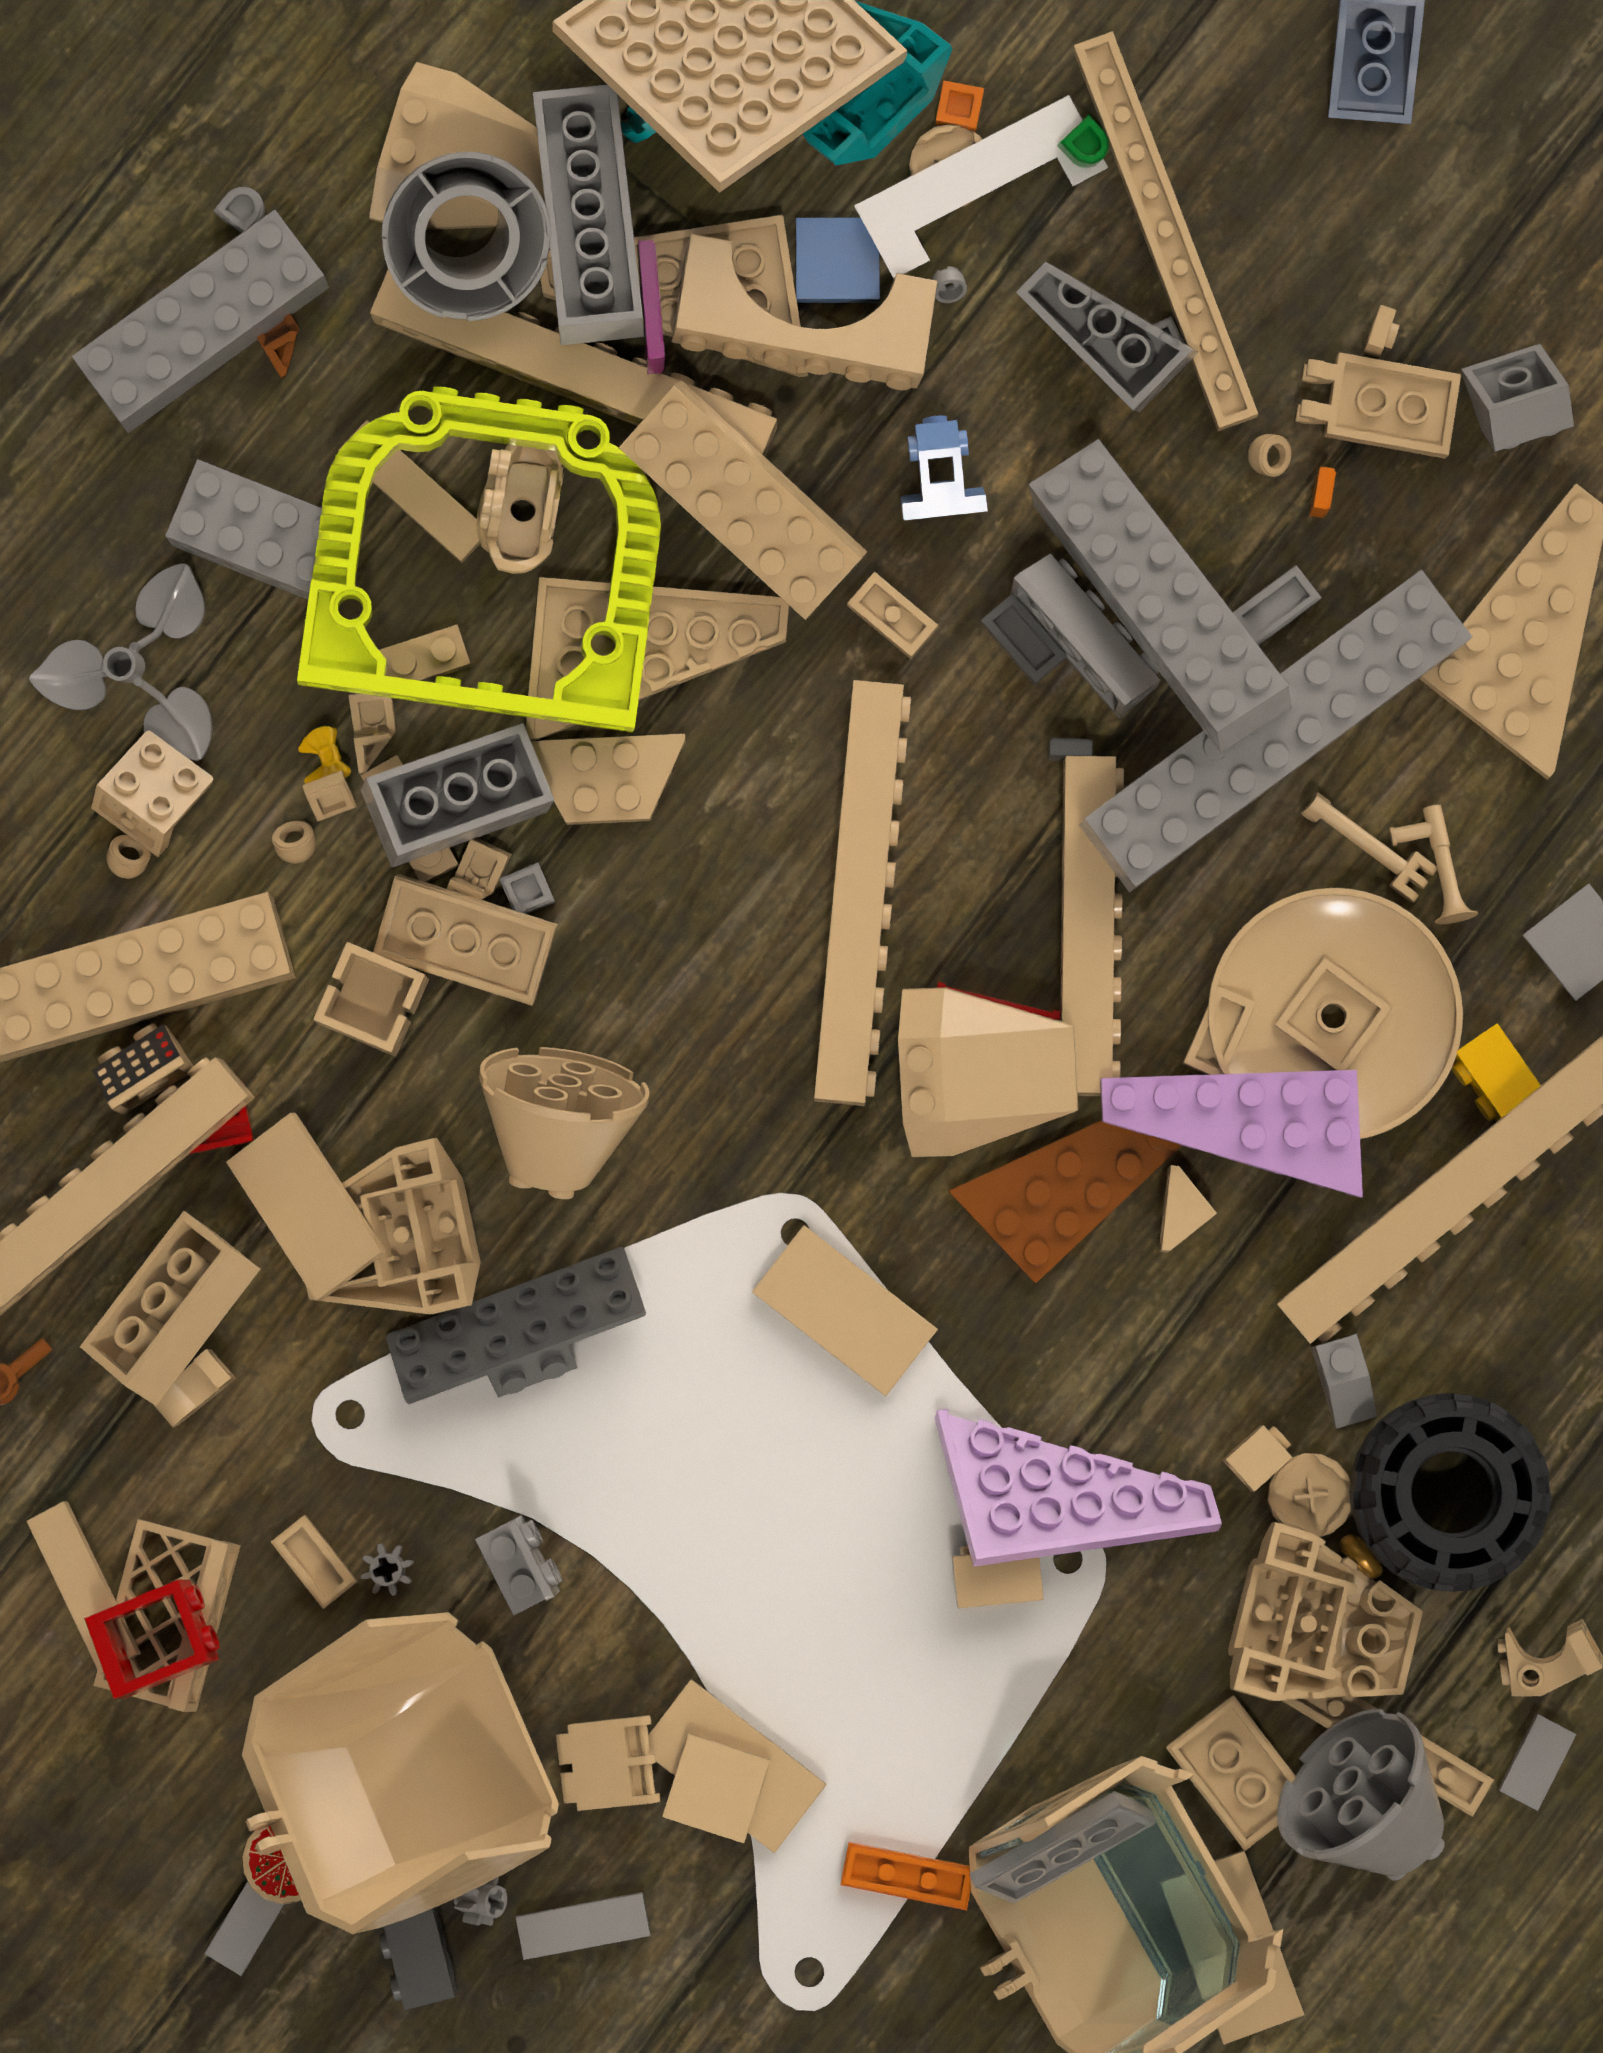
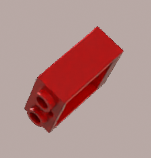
[84,1579,220,1699]

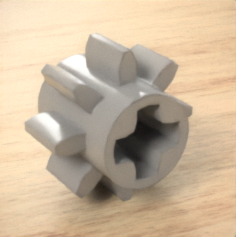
[361,1543,414,1596]
[454,1877,507,1926]

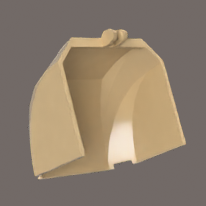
[242,1612,559,1934]

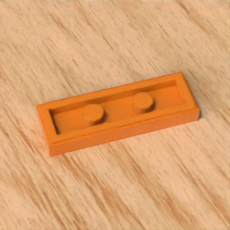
[840,1841,971,1910]

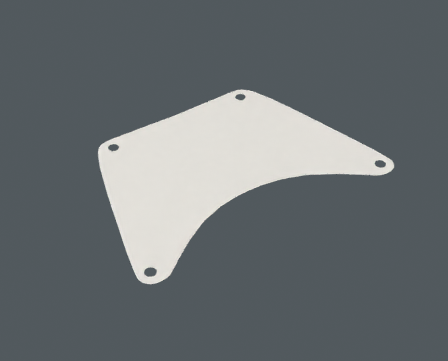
[311,1193,1106,2011]

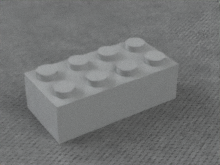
[165,459,322,599]
[361,723,554,868]

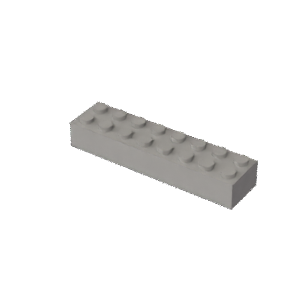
[1029,439,1292,753]

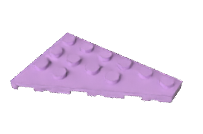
[935,1409,1222,1567]

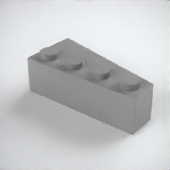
[1016,262,1198,412]

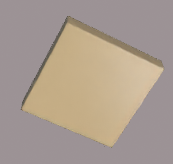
[662,1733,770,1843]

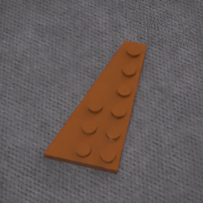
[948,1120,1182,1284]

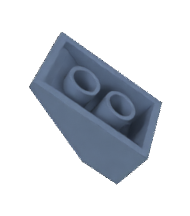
[1328,0,1425,124]

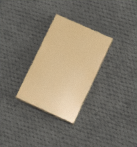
[1166,1695,1296,1851]

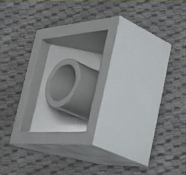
[1461,344,1574,452]

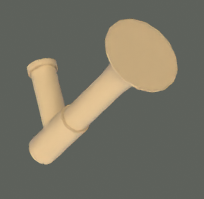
[1389,805,1478,924]

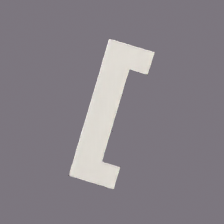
[855,95,1108,278]

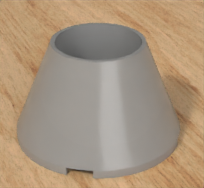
[382,151,551,321]

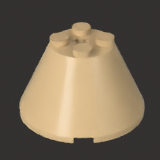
[479,1047,649,1199]

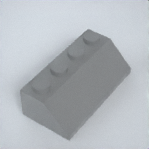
[1011,553,1160,719]

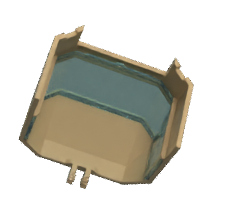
[969,1756,1283,2053]

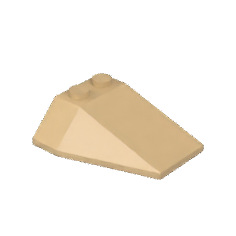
[369,62,545,230]
[898,988,1078,1157]
[306,1138,481,1314]

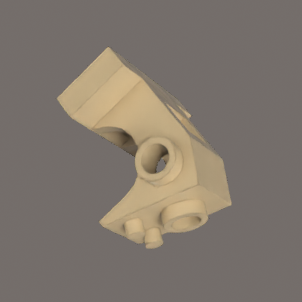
[1497,1619,1603,1696]

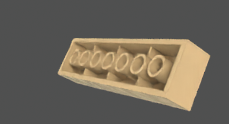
[0,892,296,1062]

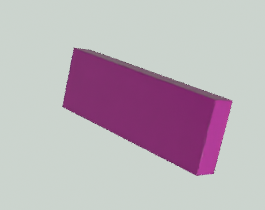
[638,240,665,375]

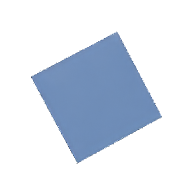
[796,218,880,303]

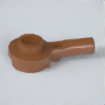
[0,1337,53,1406]

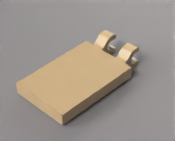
[1295,352,1461,459]

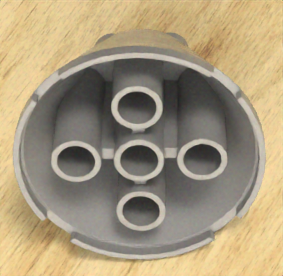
[1277,1709,1445,1881]

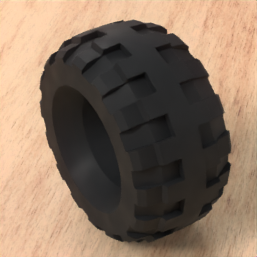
[1349,1393,1552,1592]

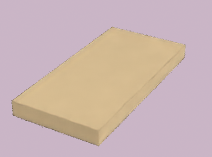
[373,874,558,1006]
[226,1113,386,1301]
[752,1225,938,1396]
[648,1679,827,1853]
[1163,1850,1304,2045]

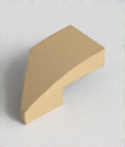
[348,693,397,774]
[447,838,512,900]

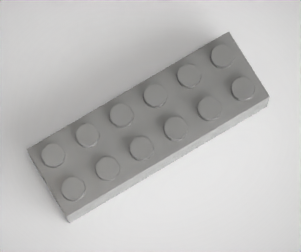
[533,85,644,345]
[72,210,329,433]

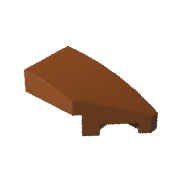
[256,313,300,379]

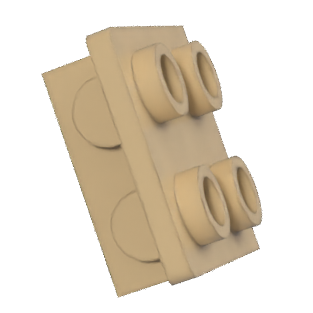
[91,731,213,857]

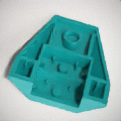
[803,1,953,166]

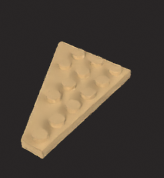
[540,215,808,377]
[1419,483,1603,780]

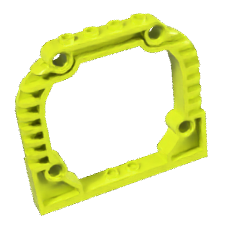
[297,387,661,732]

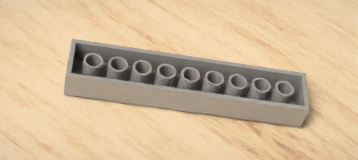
[1079,570,1472,893]

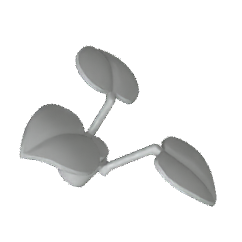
[29,564,213,761]

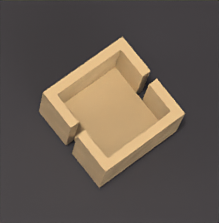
[313,942,429,1057]

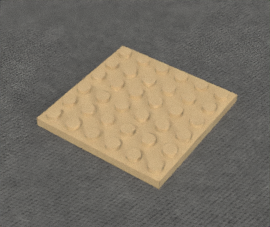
[552,0,907,193]

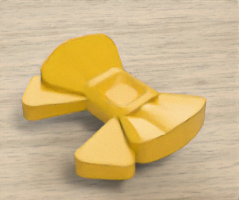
[298,726,351,784]

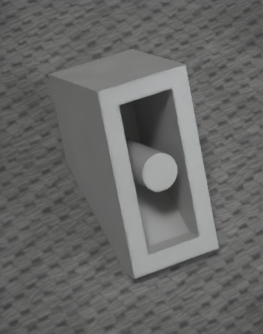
[1310,1334,1377,1429]

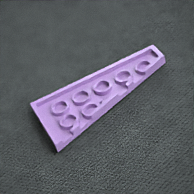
[1100,1070,1363,1198]

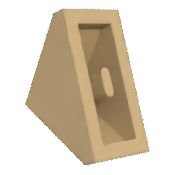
[1159,1165,1217,1253]

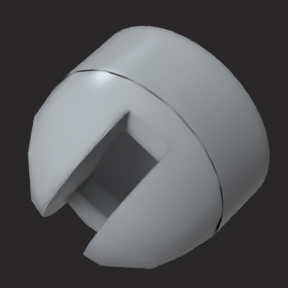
[932,266,967,303]

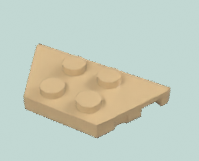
[531,734,686,825]

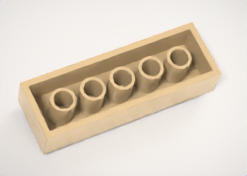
[619,380,867,620]

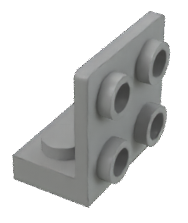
[475,1515,563,1615]

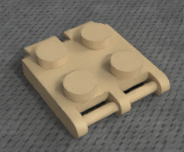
[556,1715,661,1811]

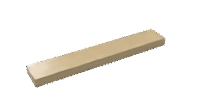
[1282,1697,1494,1817]

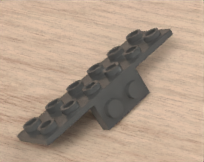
[386,1247,646,1404]

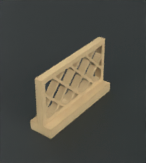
[93,1519,241,1712]

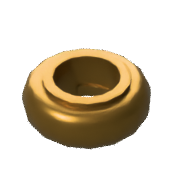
[1339,1534,1383,1580]

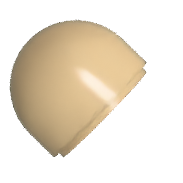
[1248,434,1291,477]
[272,821,316,864]
[106,835,151,879]

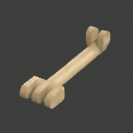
[1301,792,1438,903]

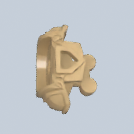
[476,444,564,574]

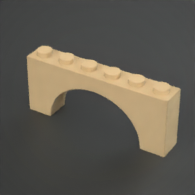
[672,234,937,390]

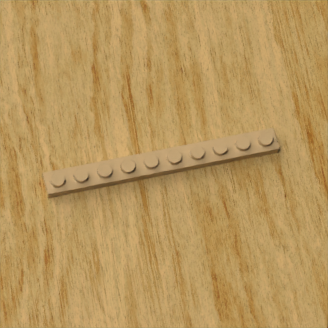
[1073,31,1258,431]

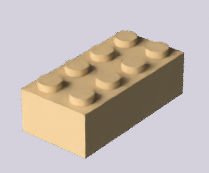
[80,1211,260,1406]

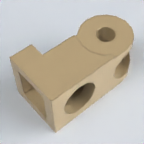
[153,1349,236,1428]

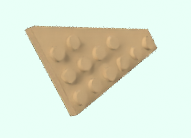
[525,577,789,741]

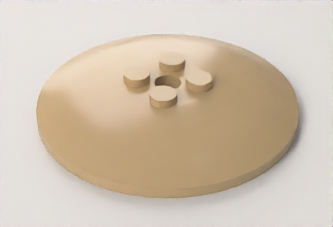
[1208,888,1463,1139]

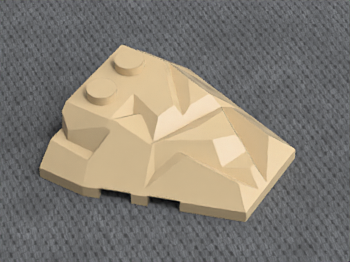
[1228,1522,1423,1701]

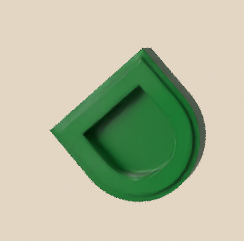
[1057,115,1109,168]

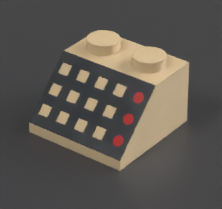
[92,1023,193,1116]

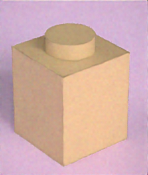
[1222,1425,1292,1492]

